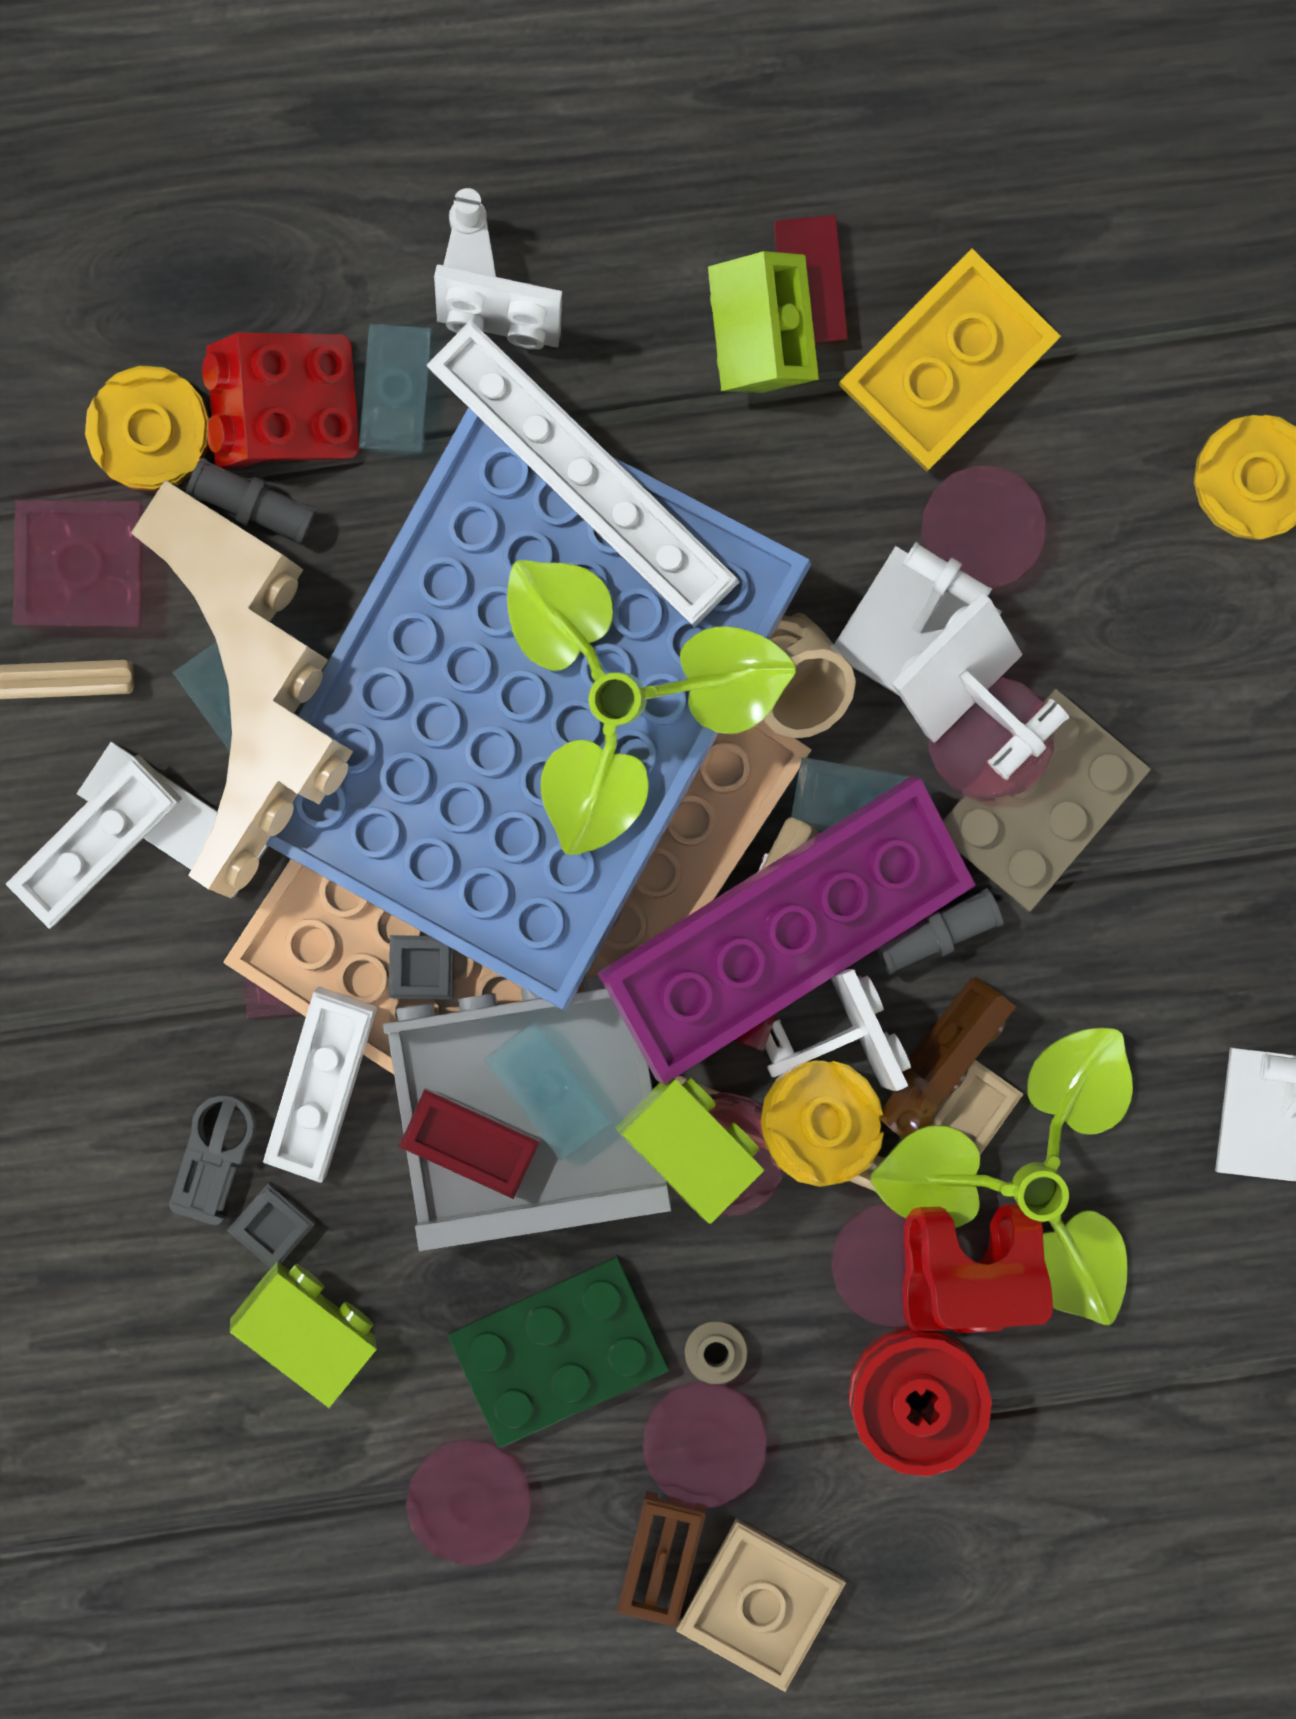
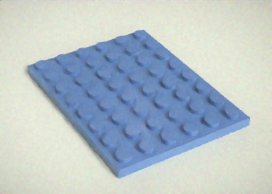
[265,407,811,1011]

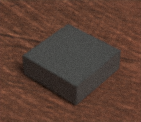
[389,935,454,1000]
[227,1182,317,1269]

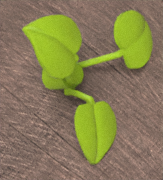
[507,560,796,855]
[871,1028,1133,1325]

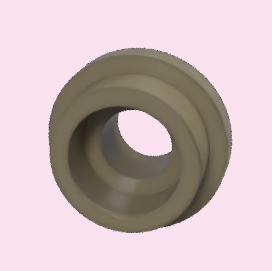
[685,1320,747,1384]

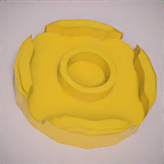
[85,366,210,492]
[1194,415,1296,540]
[761,1060,883,1187]

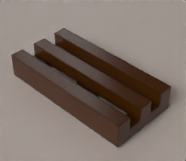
[616,1491,707,1627]

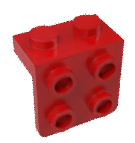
[202,332,360,469]

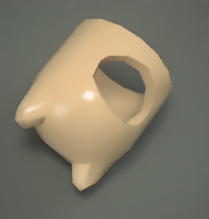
[763,613,856,739]

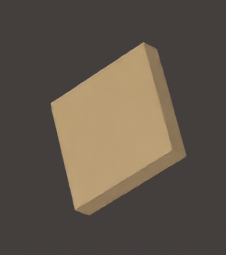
[676,1518,846,1692]

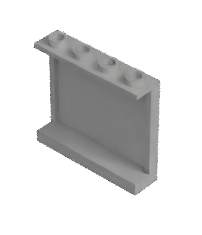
[383,976,671,1251]

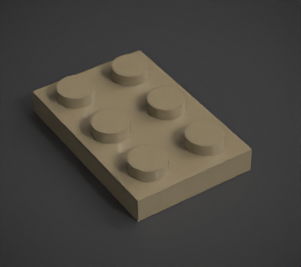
[942,689,1151,912]

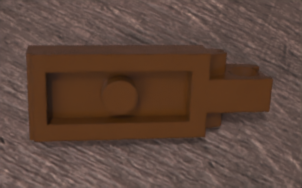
[879,977,1016,1138]

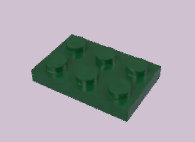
[447,1255,669,1449]

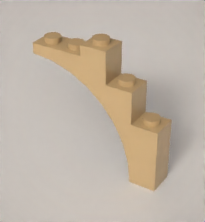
[131,480,353,898]

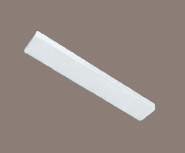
[427,320,739,628]

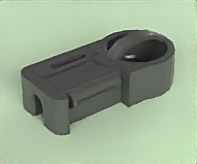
[169,1094,257,1225]

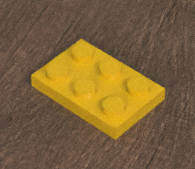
[839,249,1061,472]

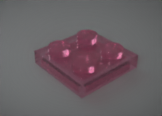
[13,500,144,628]

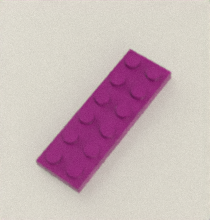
[598,776,976,1085]

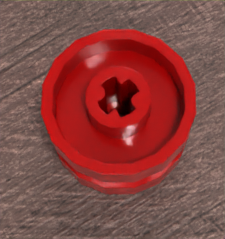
[848,1326,992,1477]

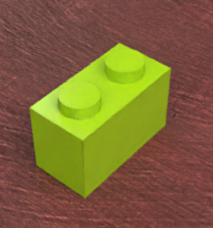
[708,251,819,393]
[614,1077,765,1224]
[230,1261,377,1408]

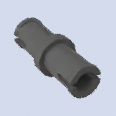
[186,457,317,545]
[876,888,1003,975]

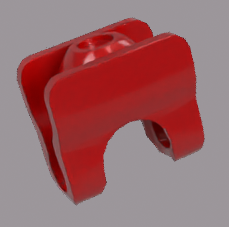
[903,1204,1053,1333]

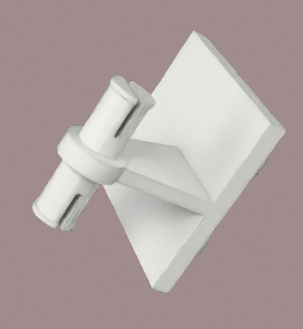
[434,188,562,349]
[834,542,1002,695]
[891,593,1070,780]
[765,969,911,1091]
[1215,1047,1296,1182]

